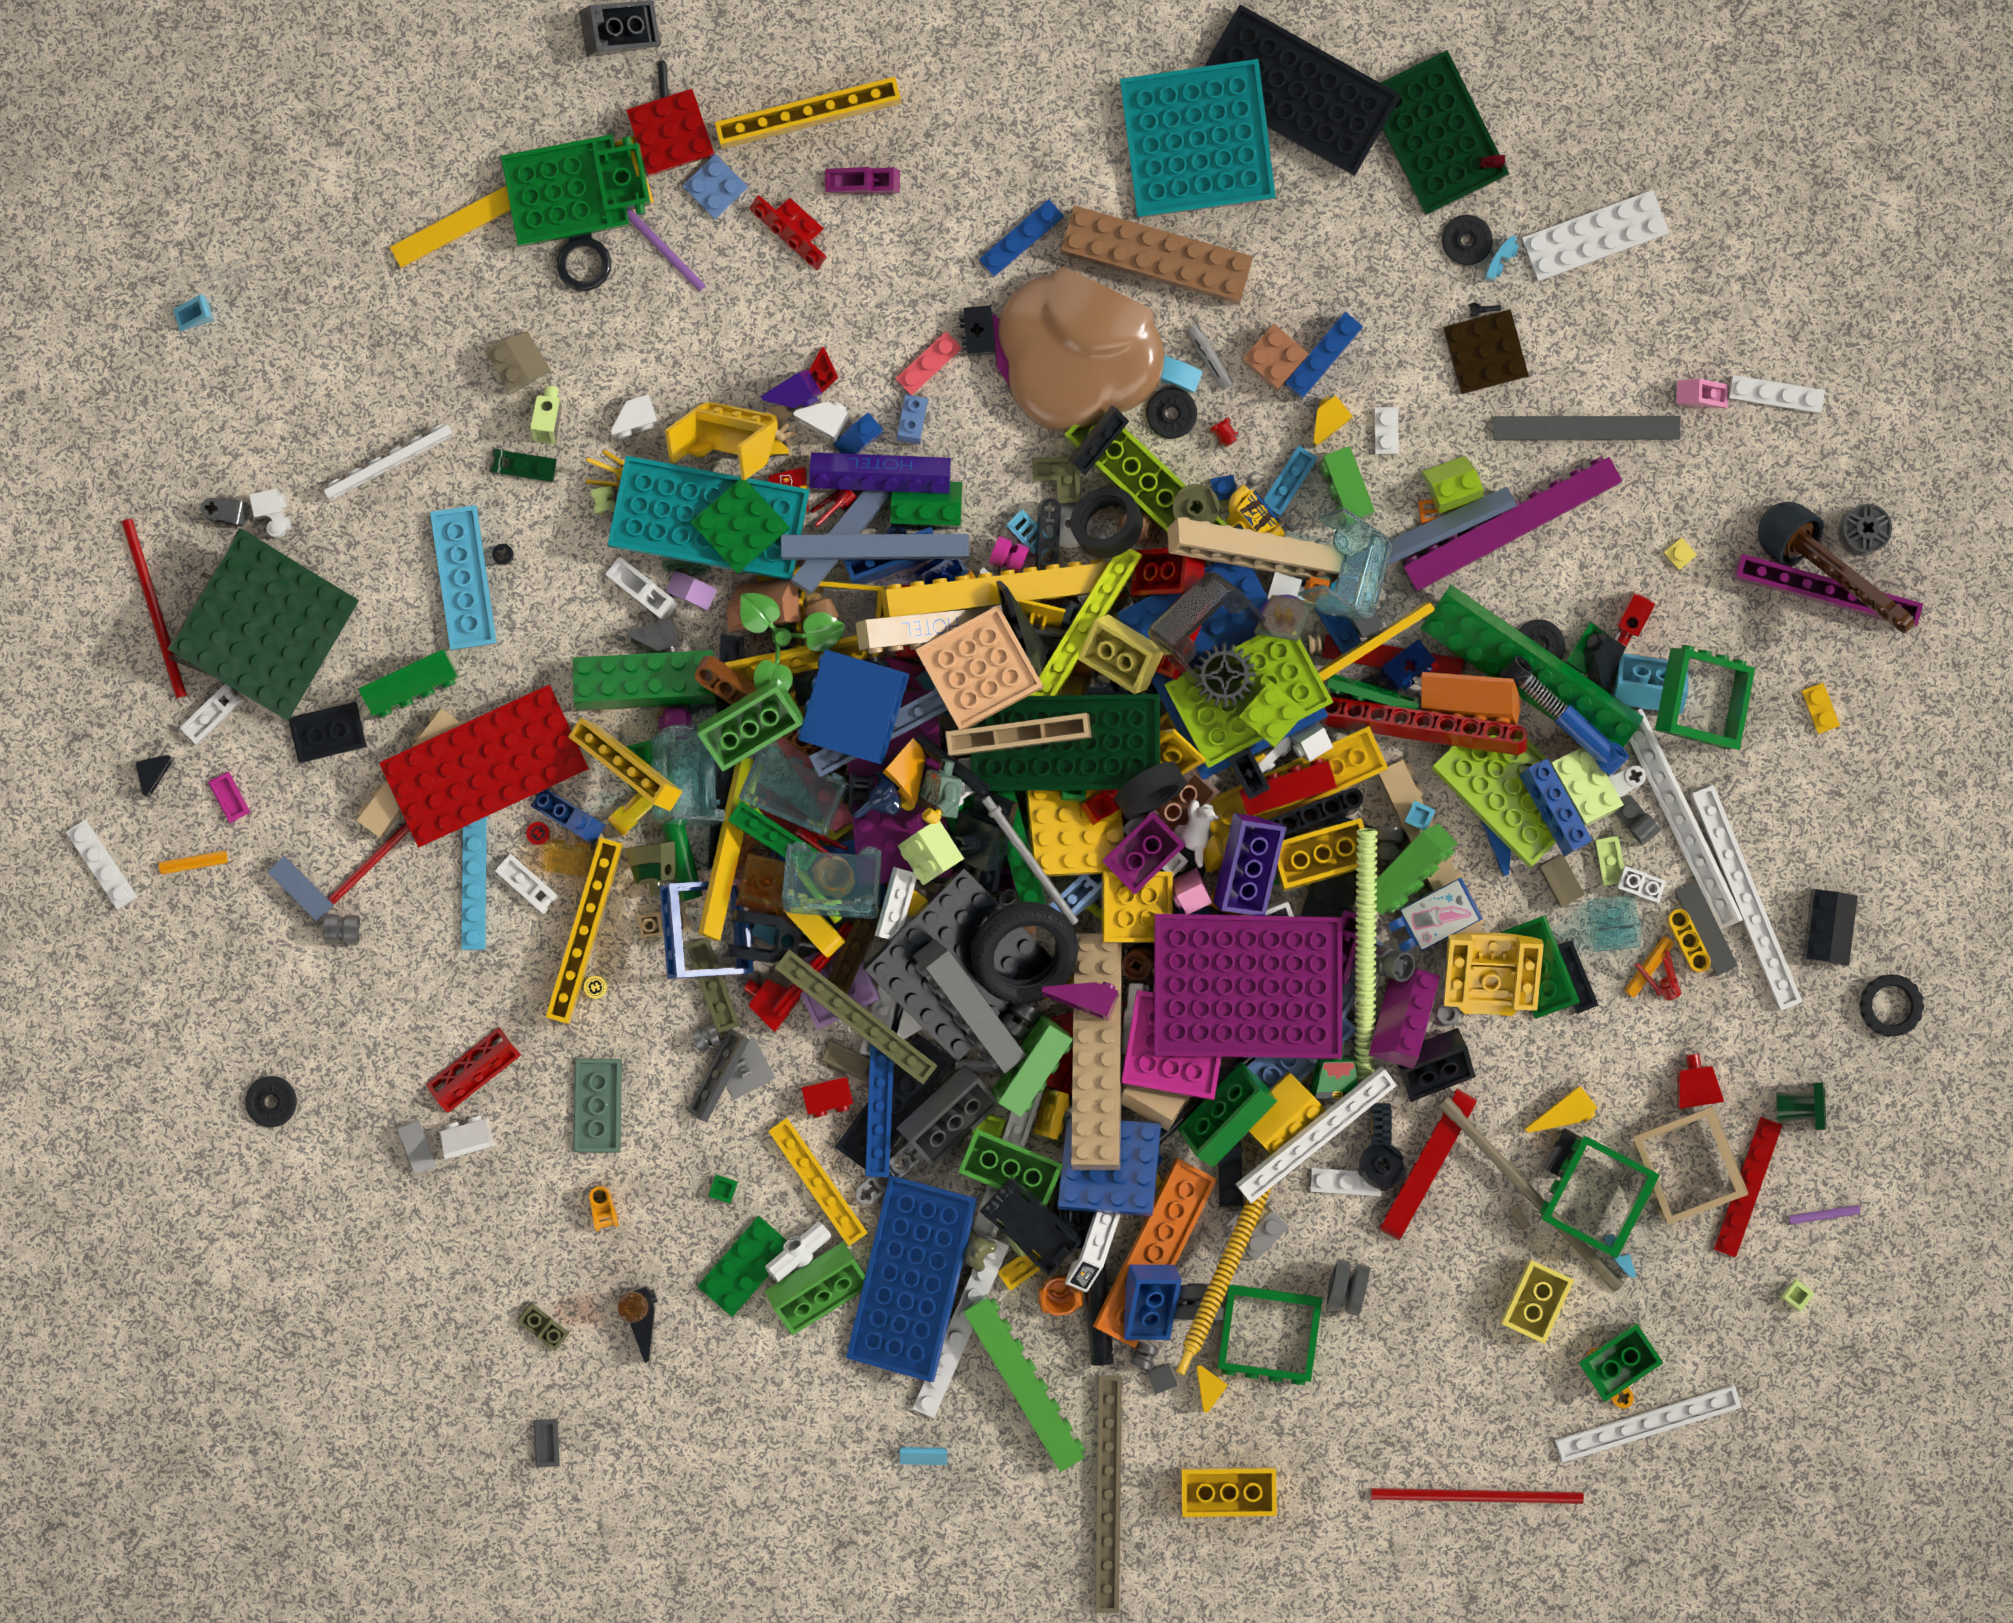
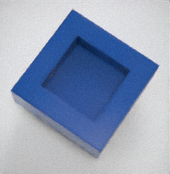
[1210,475,1236,501]

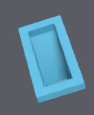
[173,294,214,332]

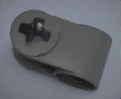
[201,498,248,526]

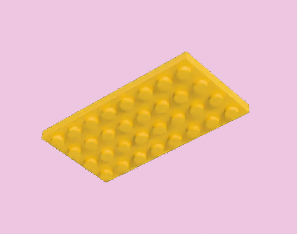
[1025,691,1124,877]

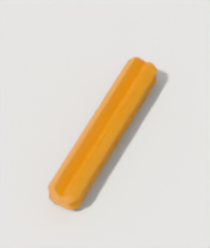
[158,851,228,875]
[1624,936,1674,998]

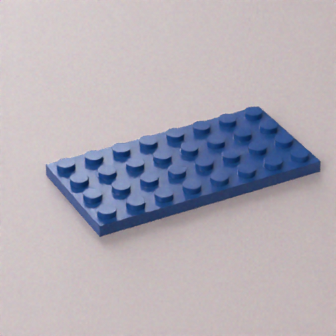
[846,1175,978,1382]

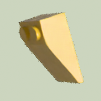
[1160,729,1206,775]

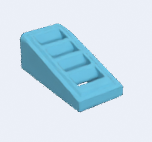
[1006,509,1050,557]

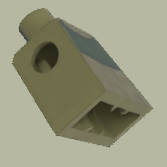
[625,841,675,897]

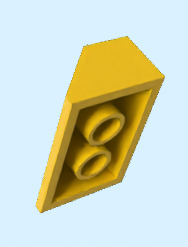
[1248,1071,1326,1155]

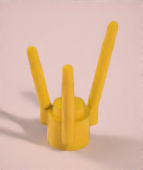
[585,450,624,488]

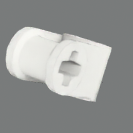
[1608,766,1646,797]

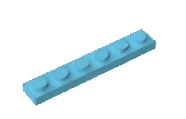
[462,816,487,950]

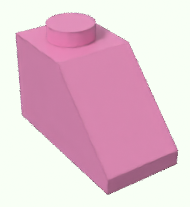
[1676,379,1728,408]

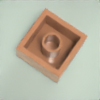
[1242,323,1309,392]

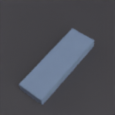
[267,856,334,922]

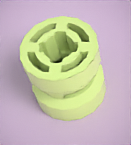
[590,486,616,514]

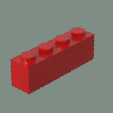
[1239,758,1338,816]

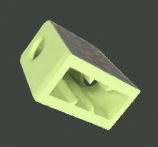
[530,386,562,444]

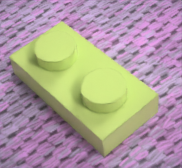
[1595,836,1624,886]

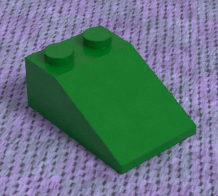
[1578,1322,1663,1402]

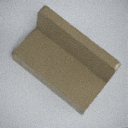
[1538,855,1584,908]

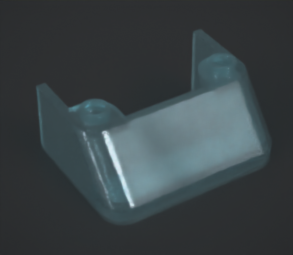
[1298,508,1392,620]

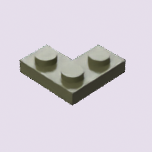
[1032,456,1081,504]

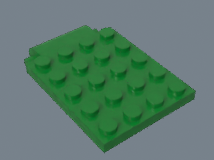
[501,134,651,247]

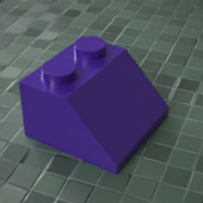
[760,370,823,408]

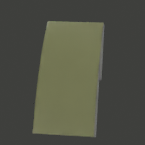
[517,1302,569,1351]

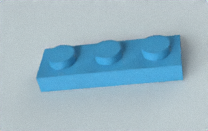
[1264,445,1318,517]

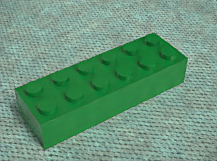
[573,650,716,711]

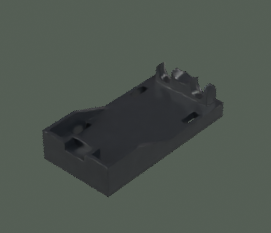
[980,1176,1082,1276]

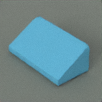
[900,1447,947,1465]

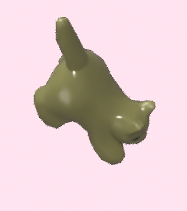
[964,1228,997,1272]

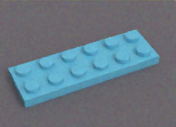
[430,505,497,651]

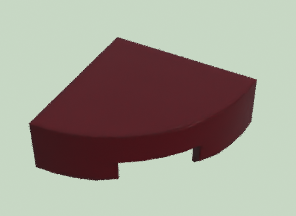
[1480,155,1506,168]

